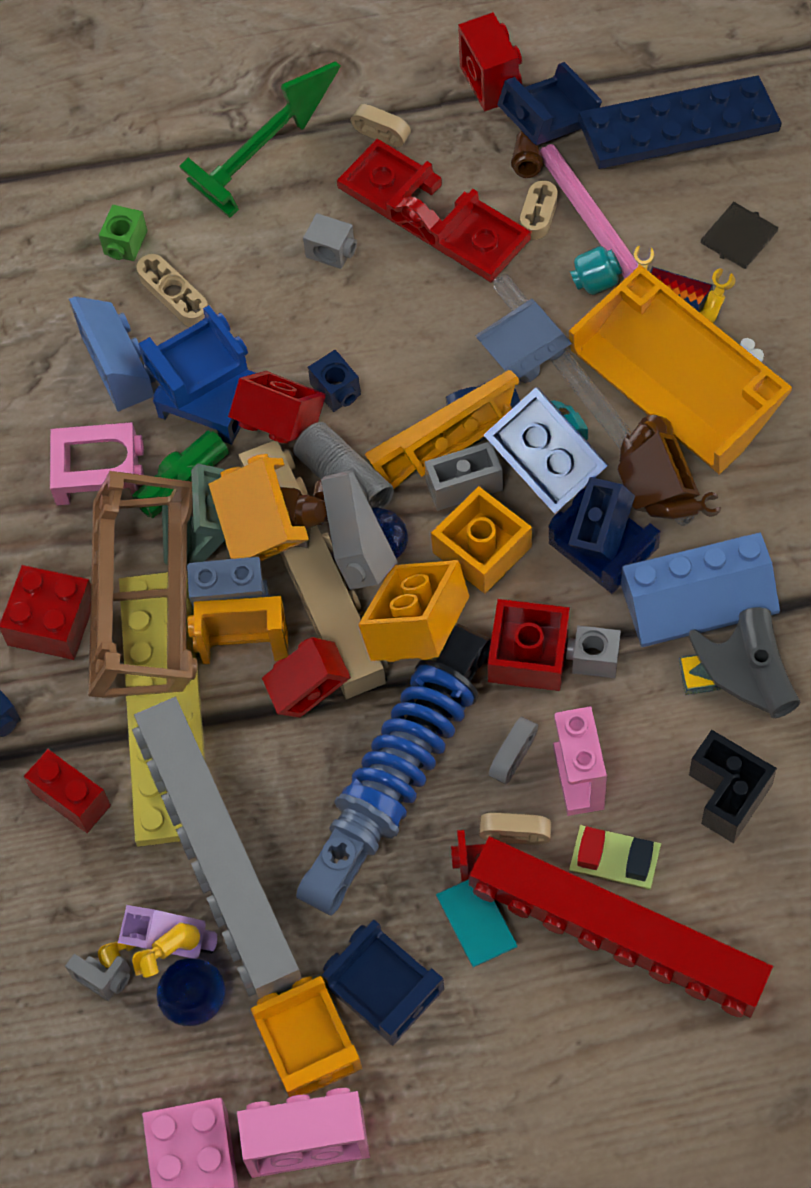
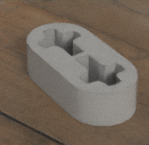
[489,716,538,784]

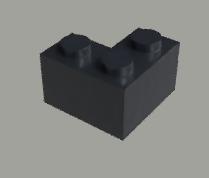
[689,729,777,844]

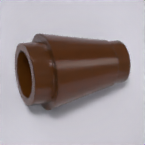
[511,131,543,178]

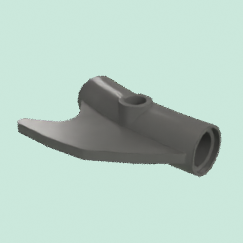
[689,607,801,718]

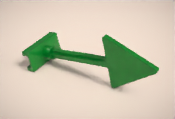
[179,61,341,218]

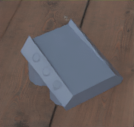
[475,299,572,383]

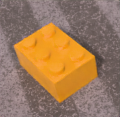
[358,560,470,662]

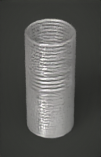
[293,422,394,516]

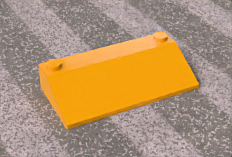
[569,265,792,475]

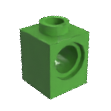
[99,204,148,261]

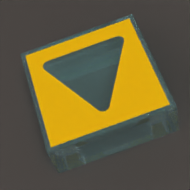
[679,655,721,695]

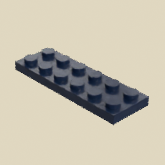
[578,75,782,169]

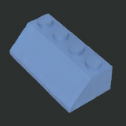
[621,532,780,648]

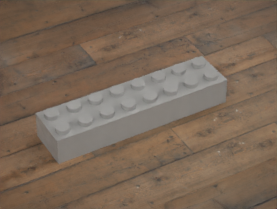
[132,696,301,1000]

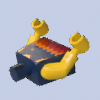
[634,245,735,323]

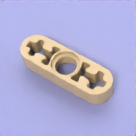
[136,254,208,327]

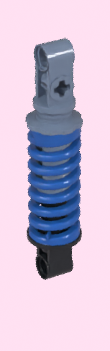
[296,624,491,916]

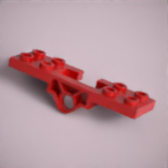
[337,139,531,283]

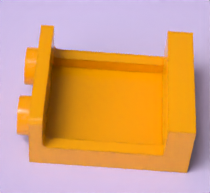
[208,454,309,562]
[187,596,289,664]
[251,976,362,1097]

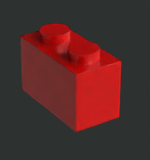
[262,637,351,718]
[23,749,111,833]

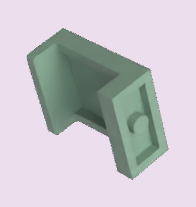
[162,463,226,565]

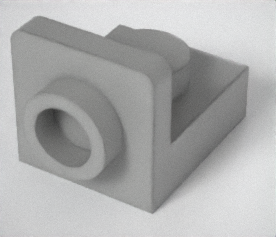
[65,954,131,1002]

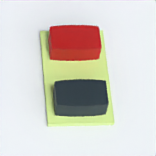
[569,825,661,890]

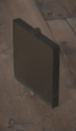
[700,202,779,269]

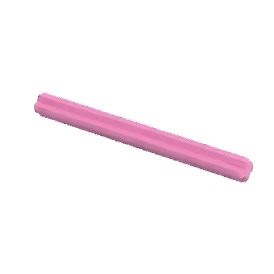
[540,144,638,278]

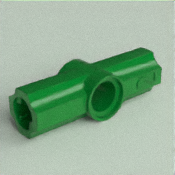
[132,430,229,518]

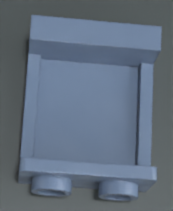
[187,557,269,609]

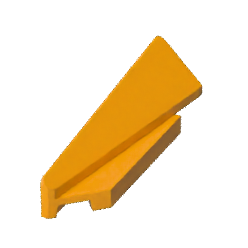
[365,370,519,489]

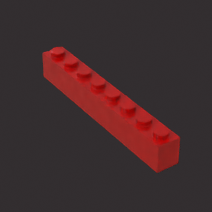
[469,836,774,1018]

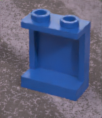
[138,305,248,409]
[153,370,256,445]

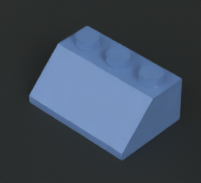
[69,296,156,412]

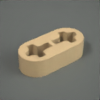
[351,104,411,147]
[520,181,558,240]
[479,813,552,845]

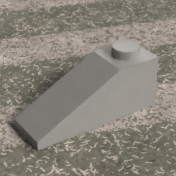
[321,470,398,589]

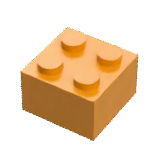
[431,486,532,594]

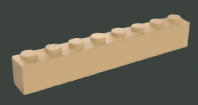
[238,441,389,699]

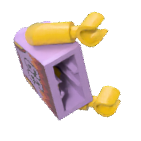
[98,905,217,978]

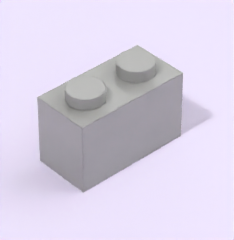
[424,442,503,511]

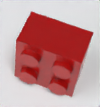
[458,12,522,112]
[228,371,326,443]
[0,565,91,660]
[488,599,570,691]

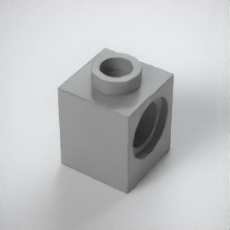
[303,213,357,269]
[566,625,621,678]

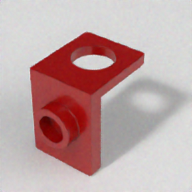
[451,830,485,883]

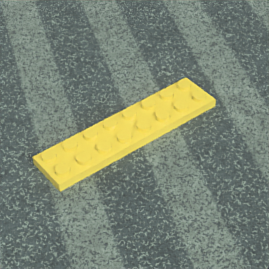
[119,572,205,847]

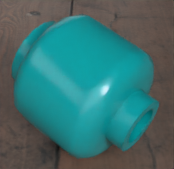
[570,246,622,295]

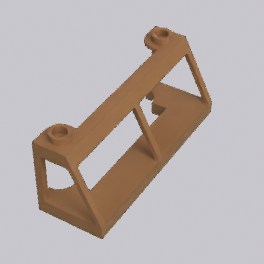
[88,471,197,698]

